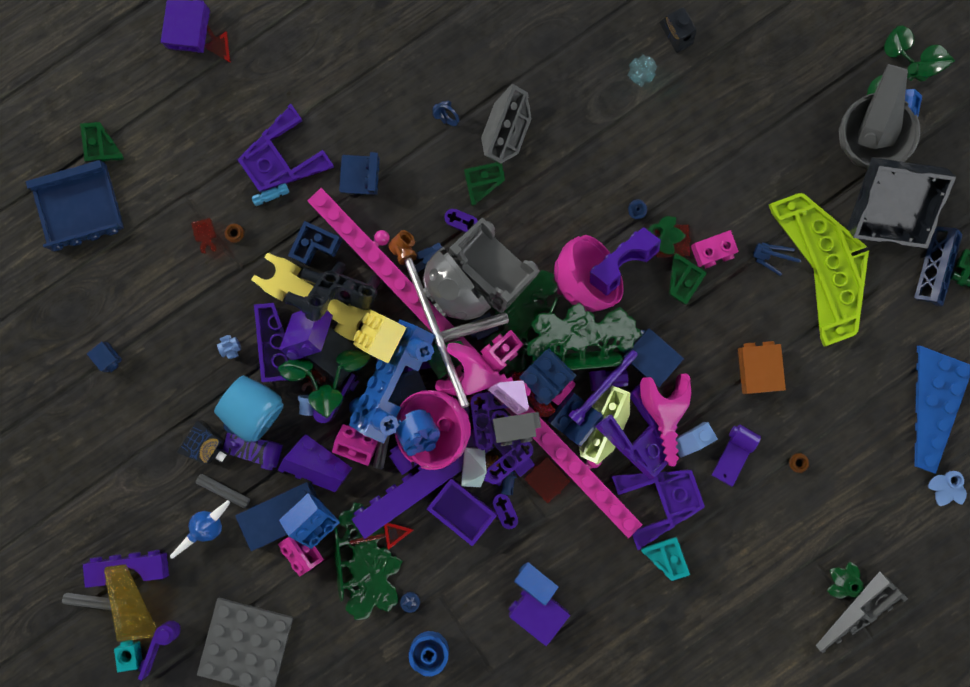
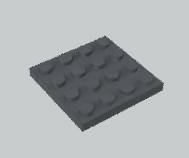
[197,598,293,687]

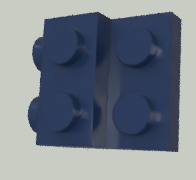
[519,348,577,405]
[389,370,427,418]

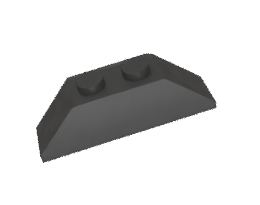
[481,84,531,163]

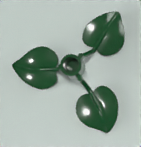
[867,26,955,95]
[278,350,371,418]

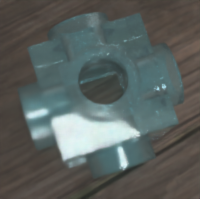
[627,54,657,87]

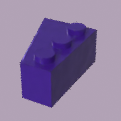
[277,434,352,492]

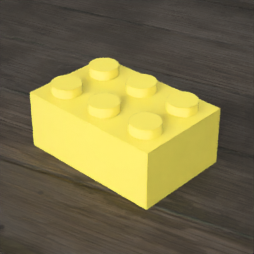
[353,310,407,363]

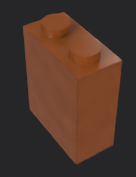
[738,341,786,394]

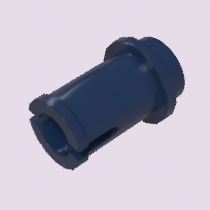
[501,470,517,495]

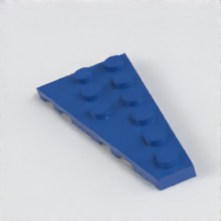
[914,346,970,474]

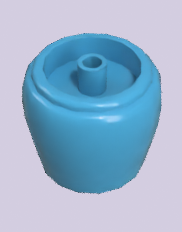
[214,375,283,442]

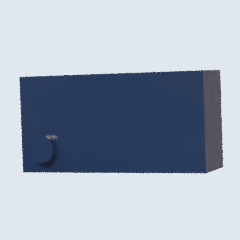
[235,481,319,551]

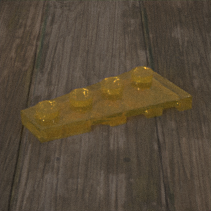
[104,564,156,642]

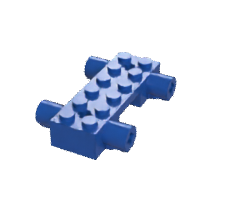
[349,320,435,443]

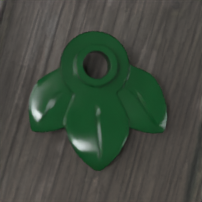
[648,216,685,254]
[827,562,864,598]

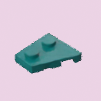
[641,537,690,581]

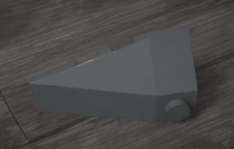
[856,64,908,149]

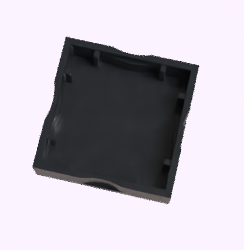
[847,157,956,248]

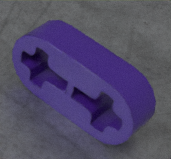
[444,209,478,233]
[493,493,518,529]

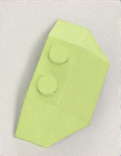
[579,385,630,464]

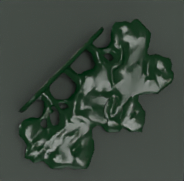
[483,270,560,375]
[527,302,642,370]
[332,502,403,621]

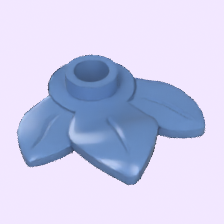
[928,471,967,506]

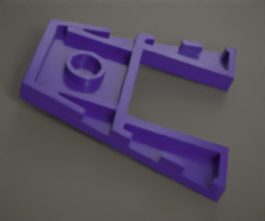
[238,104,334,192]
[595,384,668,479]
[612,470,705,550]

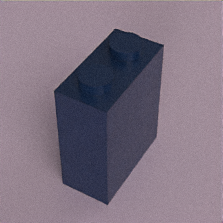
[622,328,684,388]

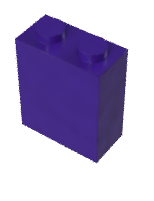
[161,0,210,53]
[279,310,333,360]
[508,589,570,646]

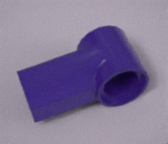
[589,369,629,391]

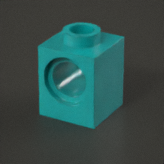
[114,639,142,673]

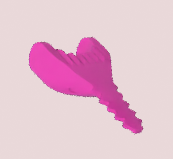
[435,343,531,396]
[640,373,691,466]

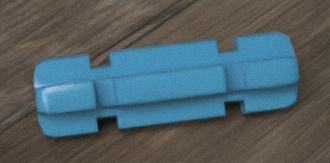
[252,184,289,206]

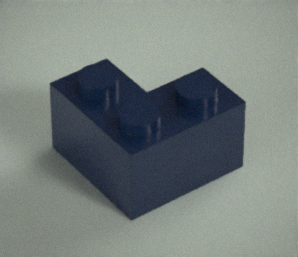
[288,221,342,267]

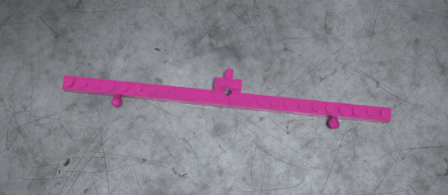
[307,188,642,538]

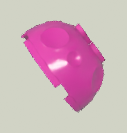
[554,235,623,312]
[395,390,471,470]

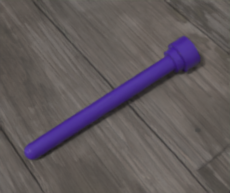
[568,350,637,426]

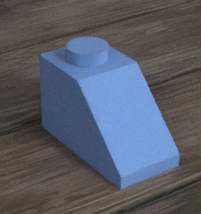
[676,422,718,458]

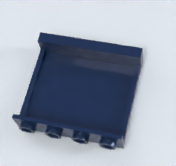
[25,160,124,251]

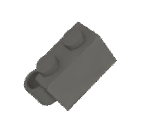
[492,412,541,446]

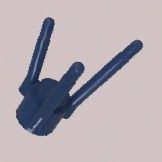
[753,242,801,276]

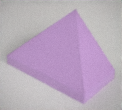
[489,380,529,415]

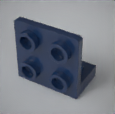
[339,152,380,195]
[547,391,604,447]

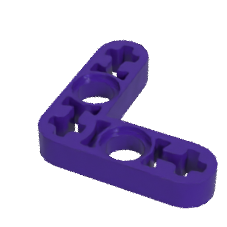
[471,392,528,450]
[485,410,533,484]

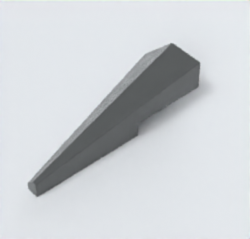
[816,571,908,653]

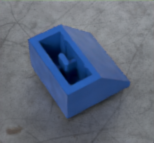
[279,493,340,549]

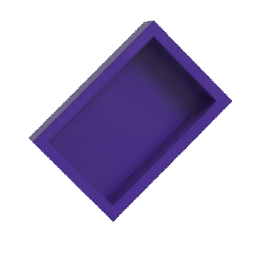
[427,477,497,546]

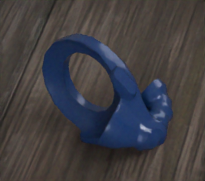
[432,101,459,126]

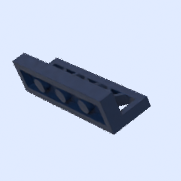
[914,226,963,306]

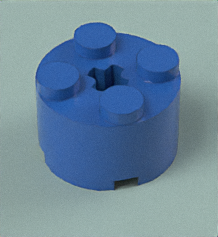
[396,410,440,456]
[409,631,449,676]

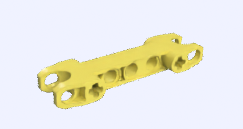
[251,253,371,341]

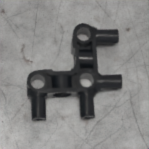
[284,262,381,321]

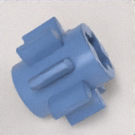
[217,335,241,359]

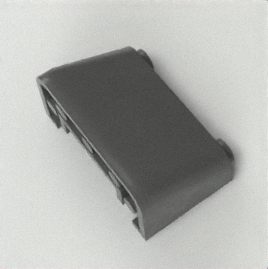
[448,218,540,313]

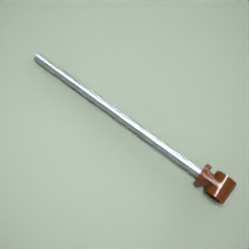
[388,230,469,408]

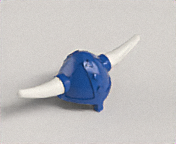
[170,500,230,558]

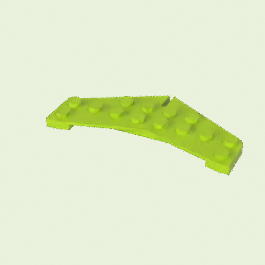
[769,193,869,346]

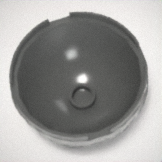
[839,93,920,169]
[422,247,491,320]

